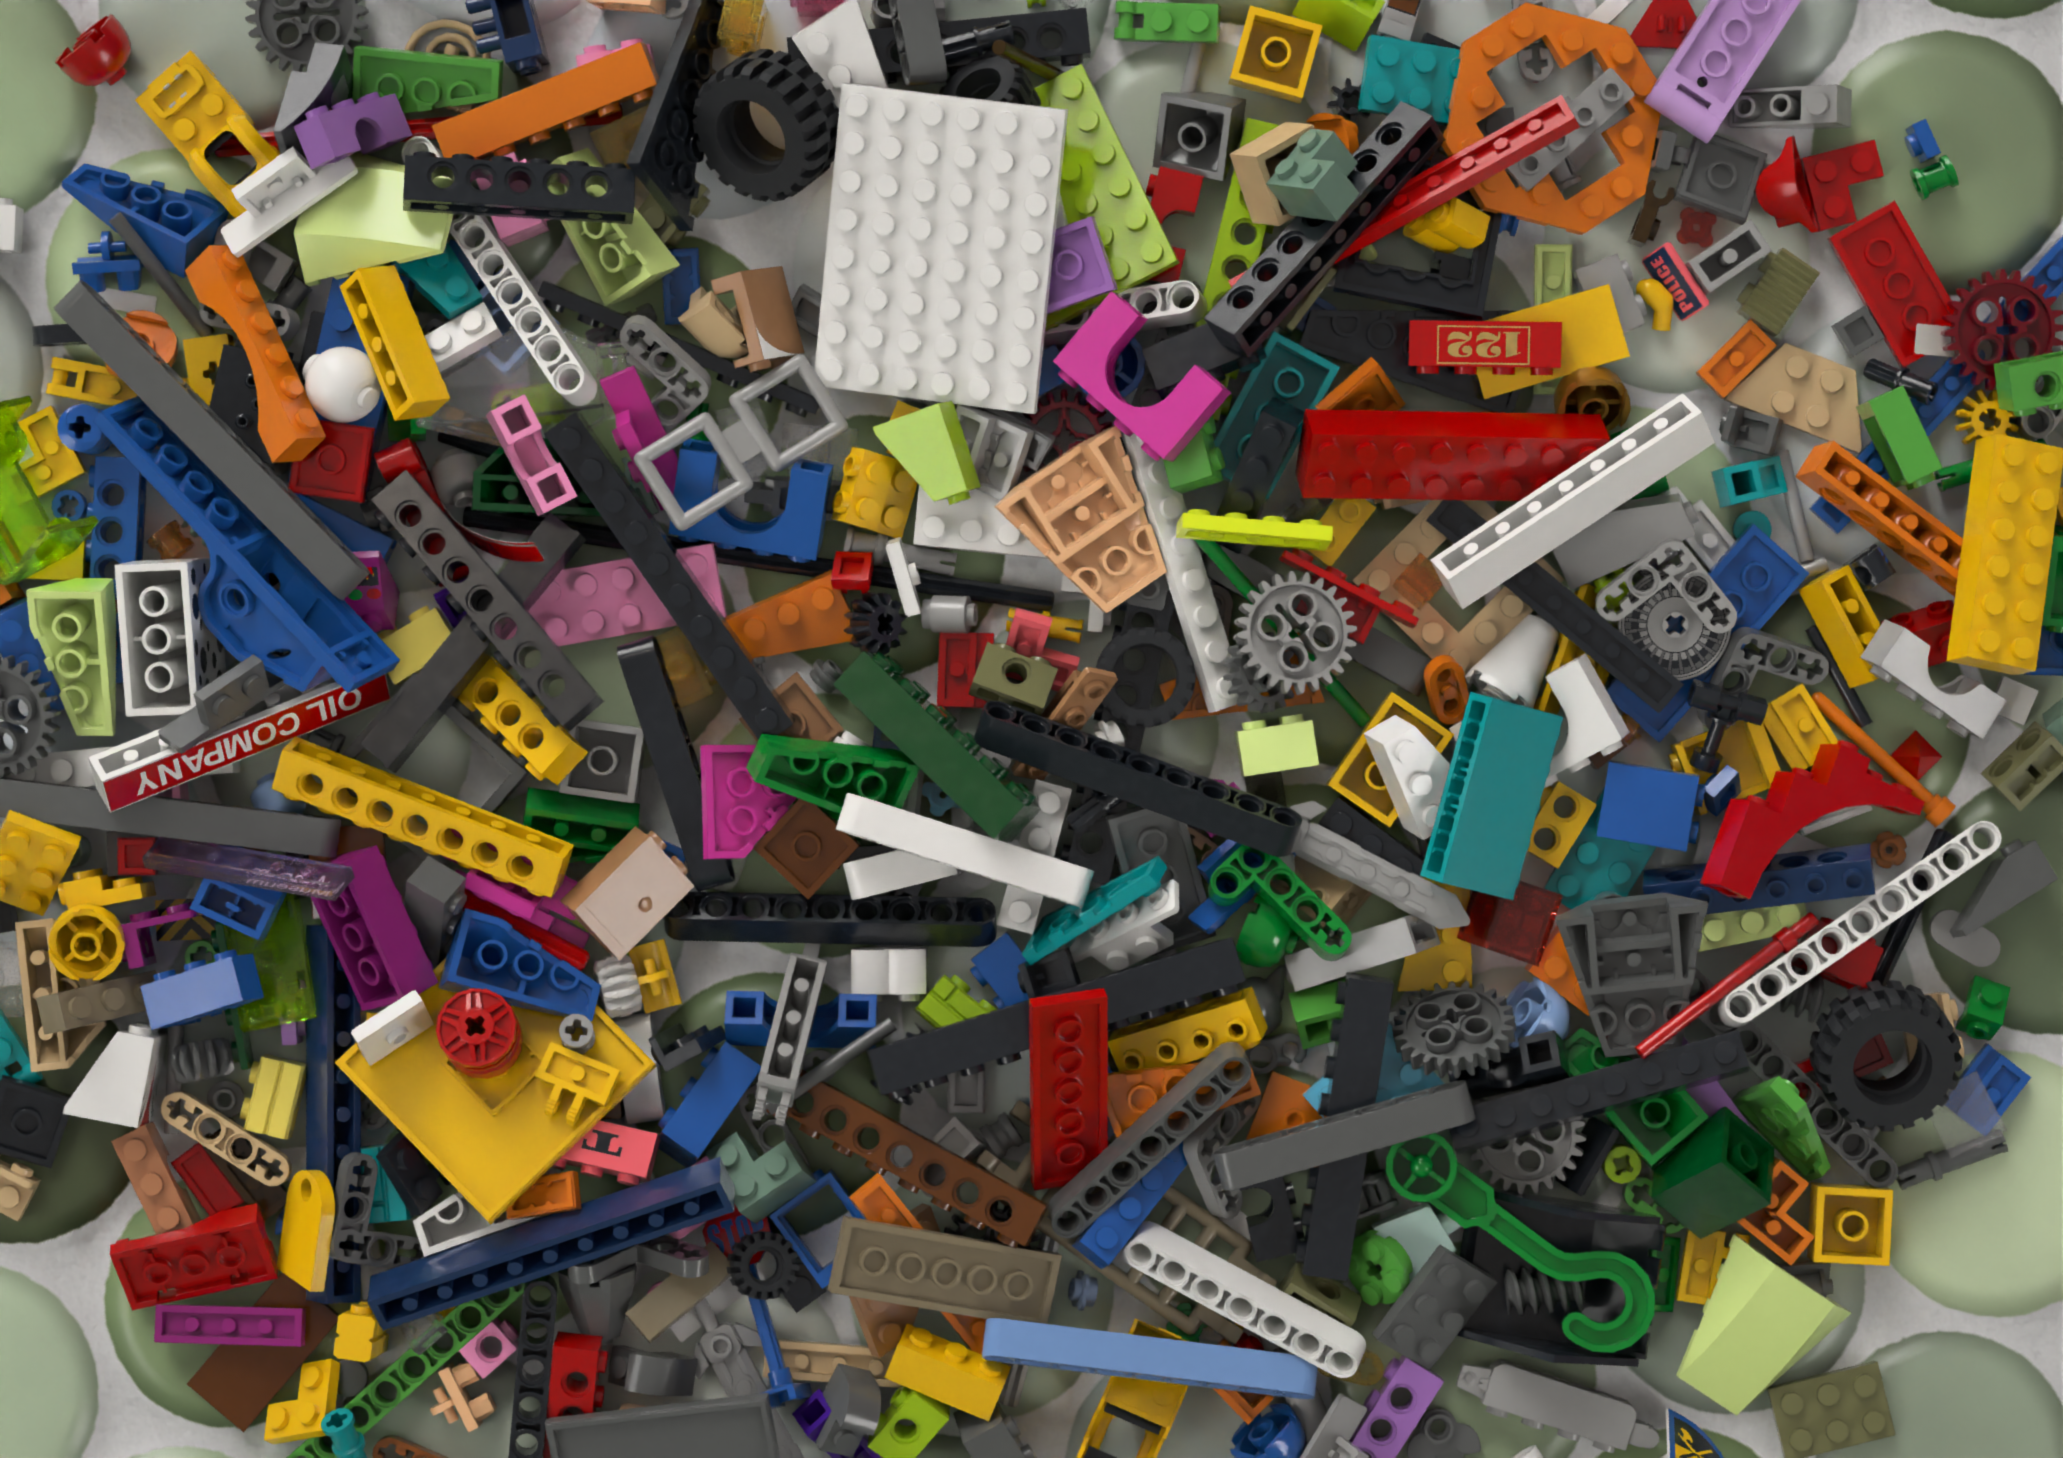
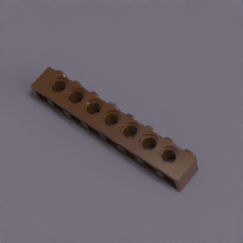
[766,1069,1050,1249]

